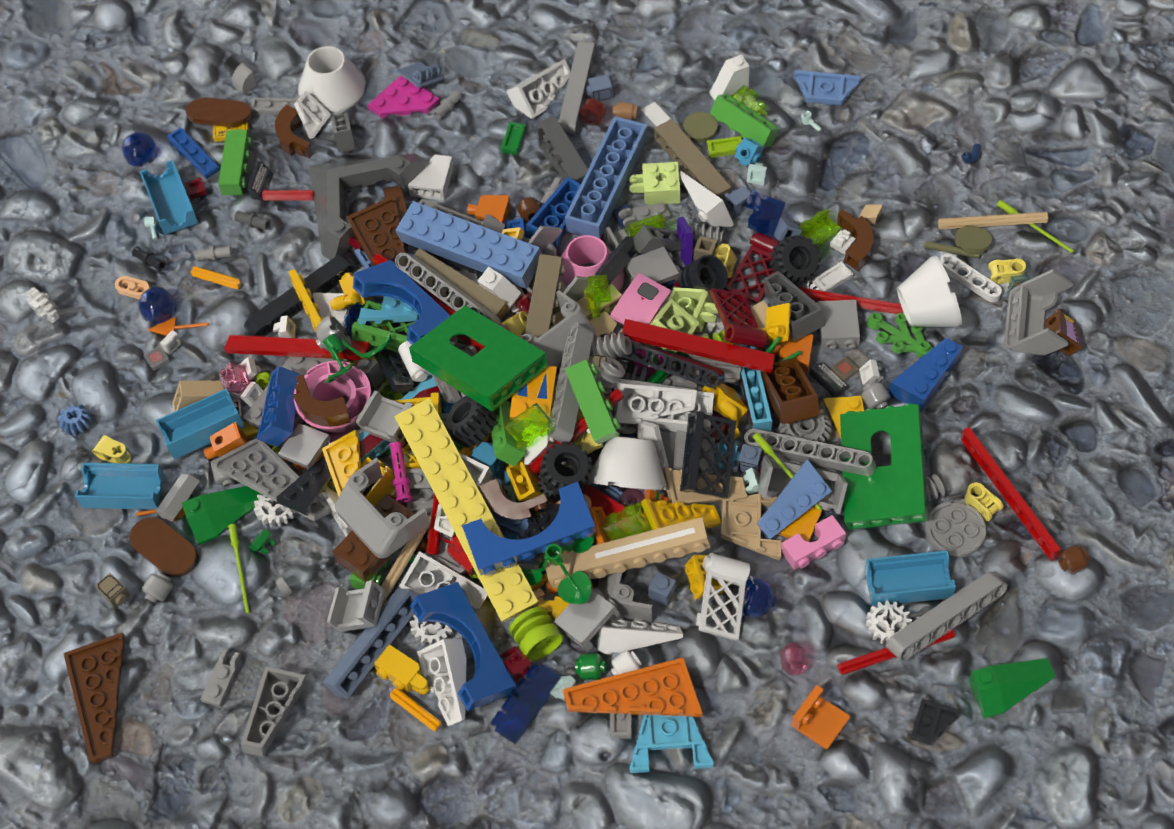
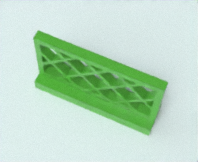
[352,300,419,352]

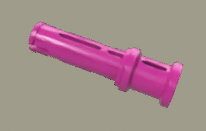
[389,442,413,503]

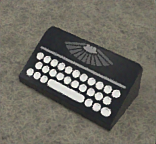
[248,161,273,200]
[809,362,849,398]

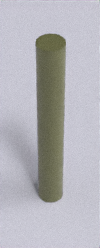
[924,241,980,259]

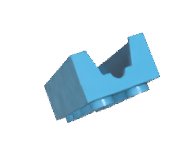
[139,160,198,235]
[156,388,245,460]
[75,463,165,510]
[864,550,956,607]

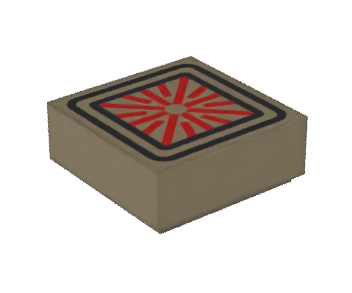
[831,357,858,382]

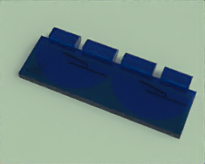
[490,663,561,744]

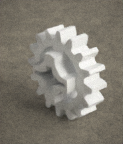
[26,287,60,323]
[254,494,296,527]
[866,600,912,644]
[410,614,453,646]

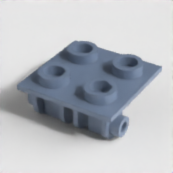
[396,62,444,88]

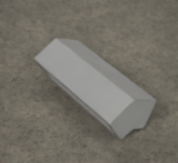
[693,357,741,383]
[156,474,200,522]

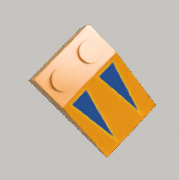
[510,366,557,425]

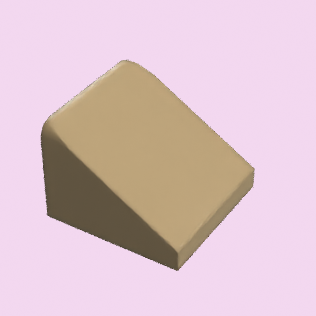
[859,204,883,225]

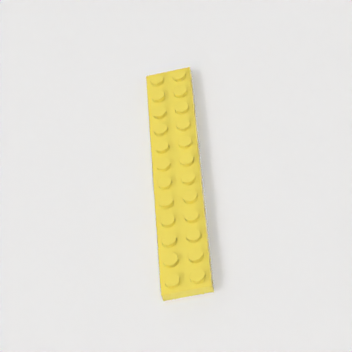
[394,398,539,623]

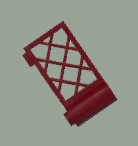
[725,232,791,304]
[709,288,768,348]

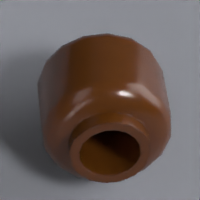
[518,197,541,223]
[1058,544,1090,575]

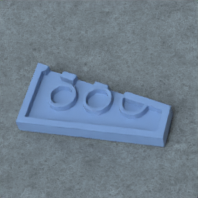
[756,459,831,539]

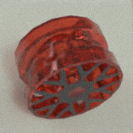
[579,98,607,126]

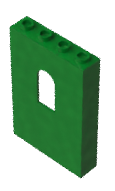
[409,305,548,411]
[840,403,929,530]

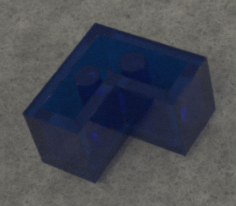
[746,190,786,237]

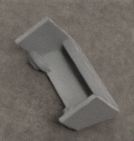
[527,226,597,314]
[1004,269,1073,356]
[520,290,597,368]
[758,455,848,514]
[335,458,429,558]
[597,531,653,623]

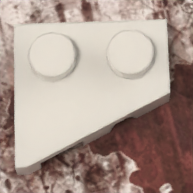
[294,91,331,139]

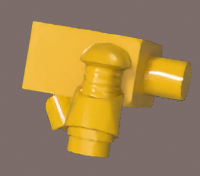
[330,273,375,315]
[702,381,748,439]

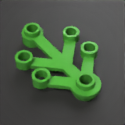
[867,313,933,358]

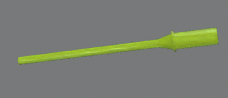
[997,200,1074,254]
[753,432,822,511]
[228,524,250,614]

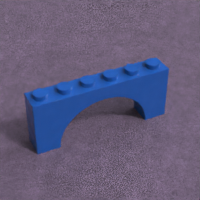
[353,260,455,345]
[462,482,596,576]
[411,582,516,711]

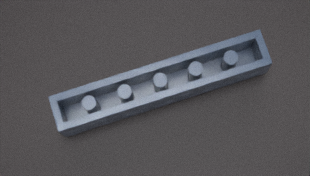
[323,588,416,699]

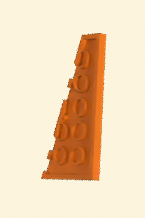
[562,658,703,717]

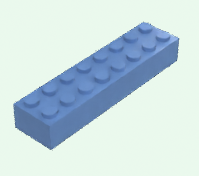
[565,116,647,239]
[395,201,542,289]

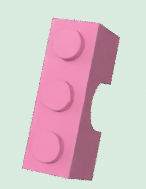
[781,515,846,570]

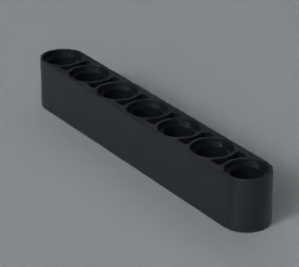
[244,254,355,337]
[599,331,725,388]

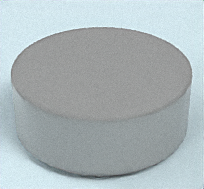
[276,576,293,596]

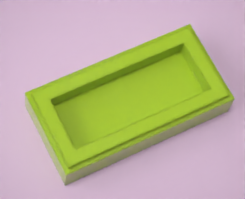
[707,136,742,158]

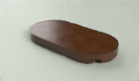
[185,97,252,127]
[129,517,197,577]

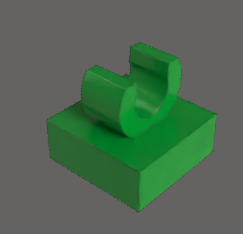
[249,529,275,554]

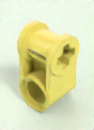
[714,244,737,278]
[988,259,1026,284]
[500,311,528,337]
[92,435,131,464]
[964,482,1004,521]

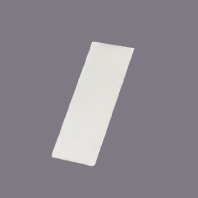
[641,102,670,127]

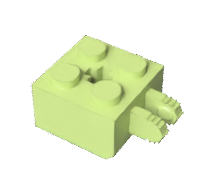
[629,162,680,205]
[668,287,718,333]
[650,299,699,353]

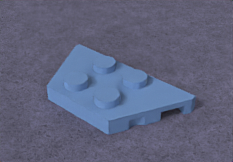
[794,70,861,105]

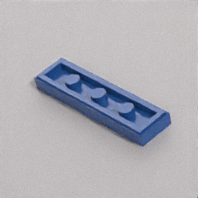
[167,127,220,179]

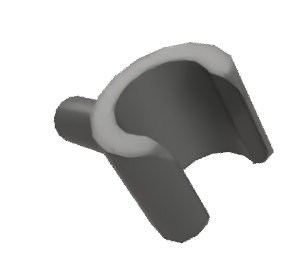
[908,606,932,619]

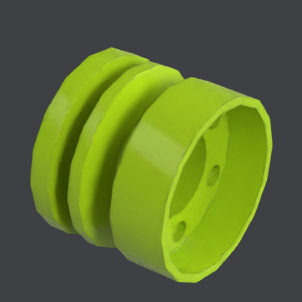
[509,607,563,661]

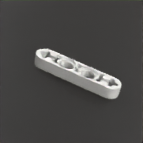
[940,254,1002,302]

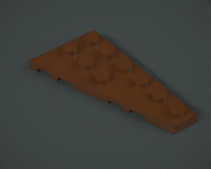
[346,195,407,266]
[63,632,125,765]

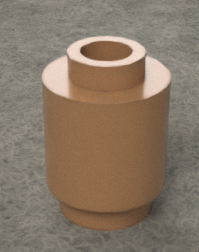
[613,102,638,120]

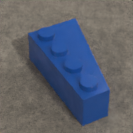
[526,176,581,251]
[889,338,963,412]
[256,366,300,447]

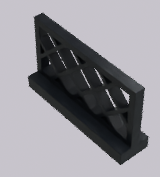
[680,411,736,499]

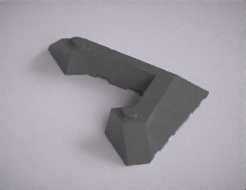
[309,154,429,260]

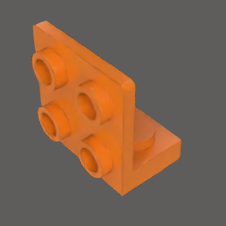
[791,685,850,750]

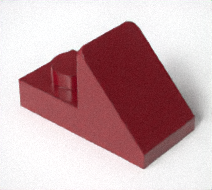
[499,646,531,682]

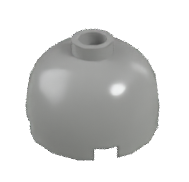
[316,314,352,352]

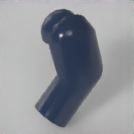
[961,144,982,164]

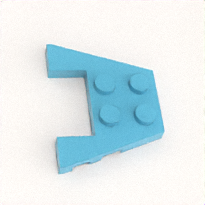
[358,296,418,324]
[630,715,713,773]

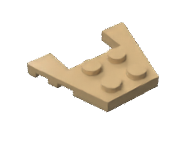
[720,492,781,560]

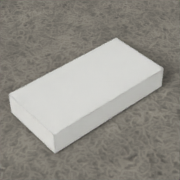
[813,261,853,292]

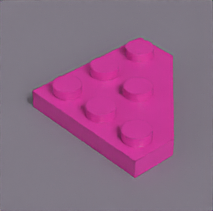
[367,75,440,118]

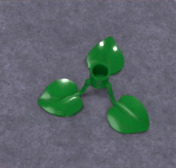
[322,332,391,384]
[521,534,594,605]

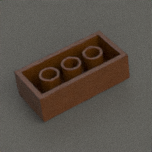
[760,357,820,424]
[333,494,414,583]

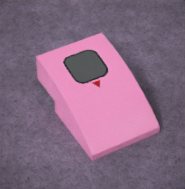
[610,273,671,325]

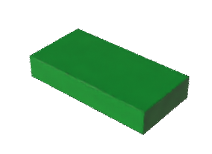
[501,122,527,155]

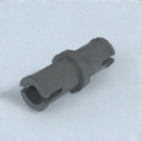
[234,211,271,230]

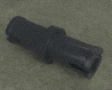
[132,246,166,271]

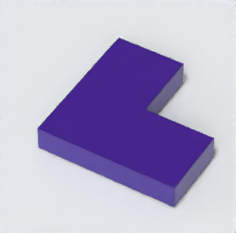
[677,217,693,266]

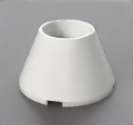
[298,46,366,114]
[897,256,962,328]
[588,436,667,490]

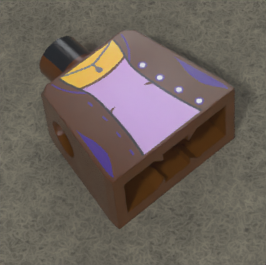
[1045,309,1084,356]

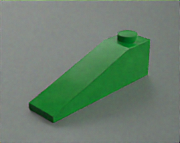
[182,486,263,545]
[968,658,1056,719]

